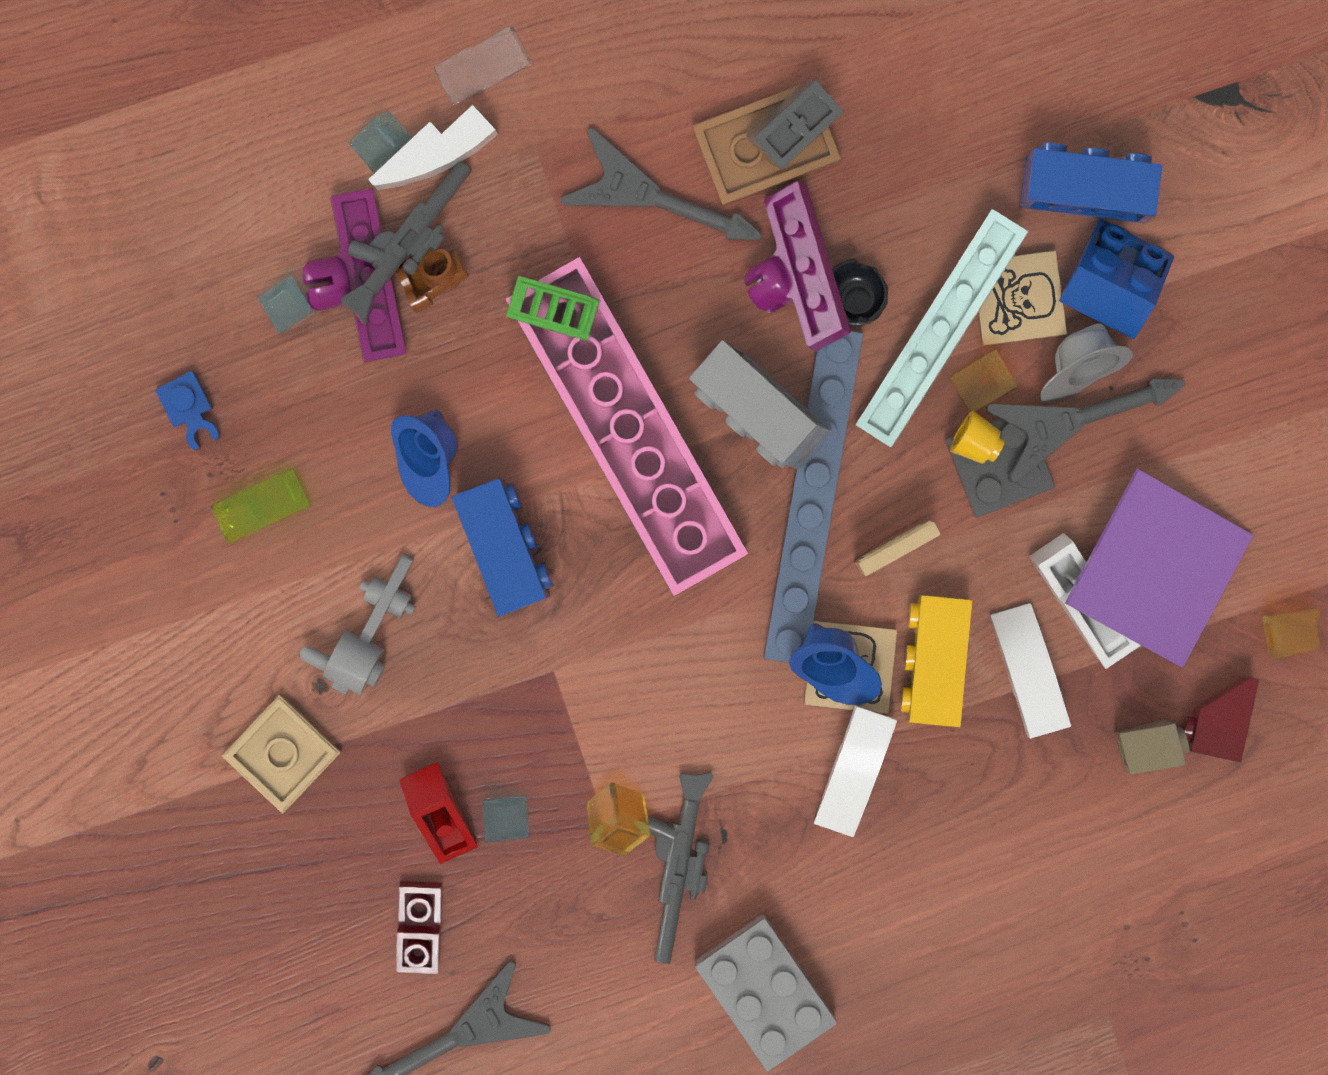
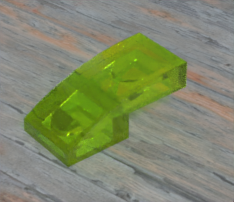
[210,468,310,544]

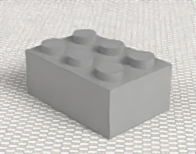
[689,340,832,469]
[695,913,838,1072]

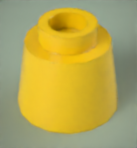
[950,410,1005,464]

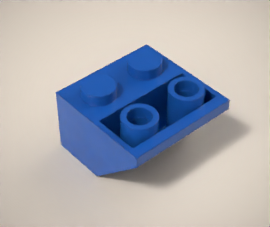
[1059,218,1175,339]

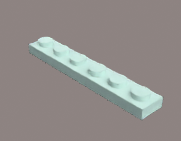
[856,209,1029,448]

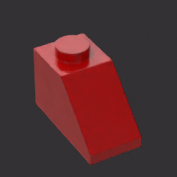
[399,762,478,864]

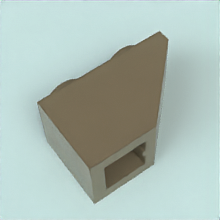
[1114,719,1190,775]

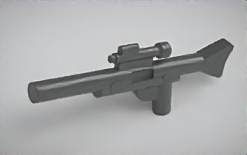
[341,162,471,325]
[641,772,713,964]

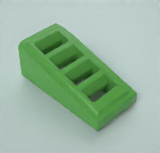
[506,276,601,342]

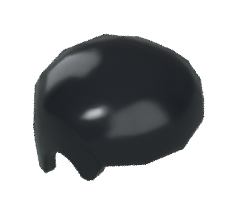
[832,259,888,326]

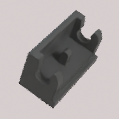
[746,79,844,170]

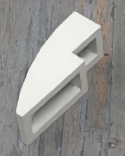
[368,105,498,190]
[1029,533,1141,669]
[990,603,1071,739]
[814,705,897,837]

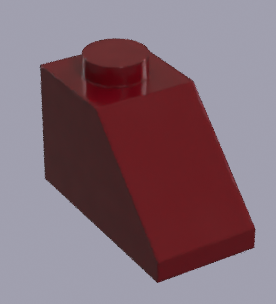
[1182,676,1259,763]

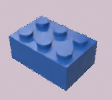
[1019,143,1163,224]
[451,478,554,617]

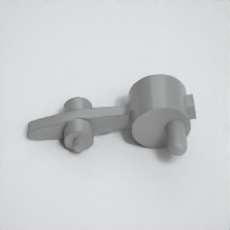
[300,554,416,696]

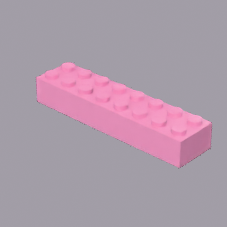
[506,257,748,596]

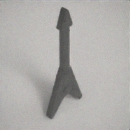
[561,129,762,241]
[985,379,1185,483]
[369,961,551,1075]

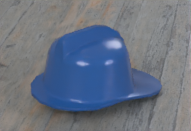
[391,410,458,507]
[789,623,882,705]

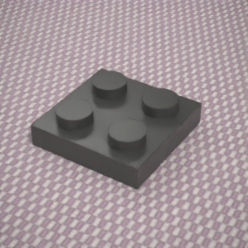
[945,419,1055,518]

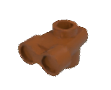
[396,248,469,313]

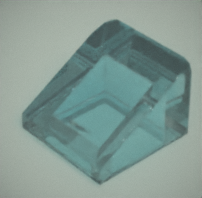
[349,112,412,174]
[257,275,316,334]
[483,796,529,843]

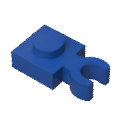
[155,371,220,451]

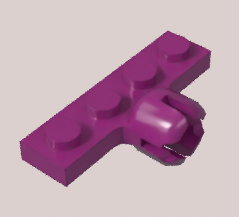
[744,181,851,351]
[303,188,406,363]

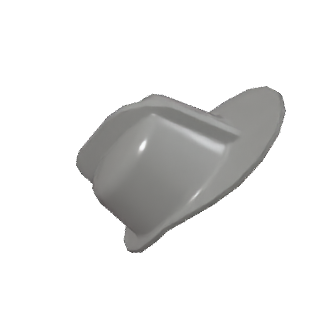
[1040,323,1133,404]

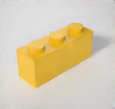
[900,595,972,727]

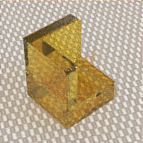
[951,350,1018,412]
[1263,607,1321,659]
[586,782,650,856]

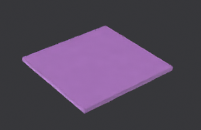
[1065,469,1254,668]

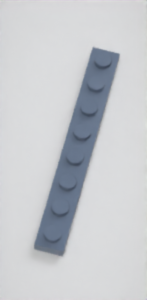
[764,331,863,663]

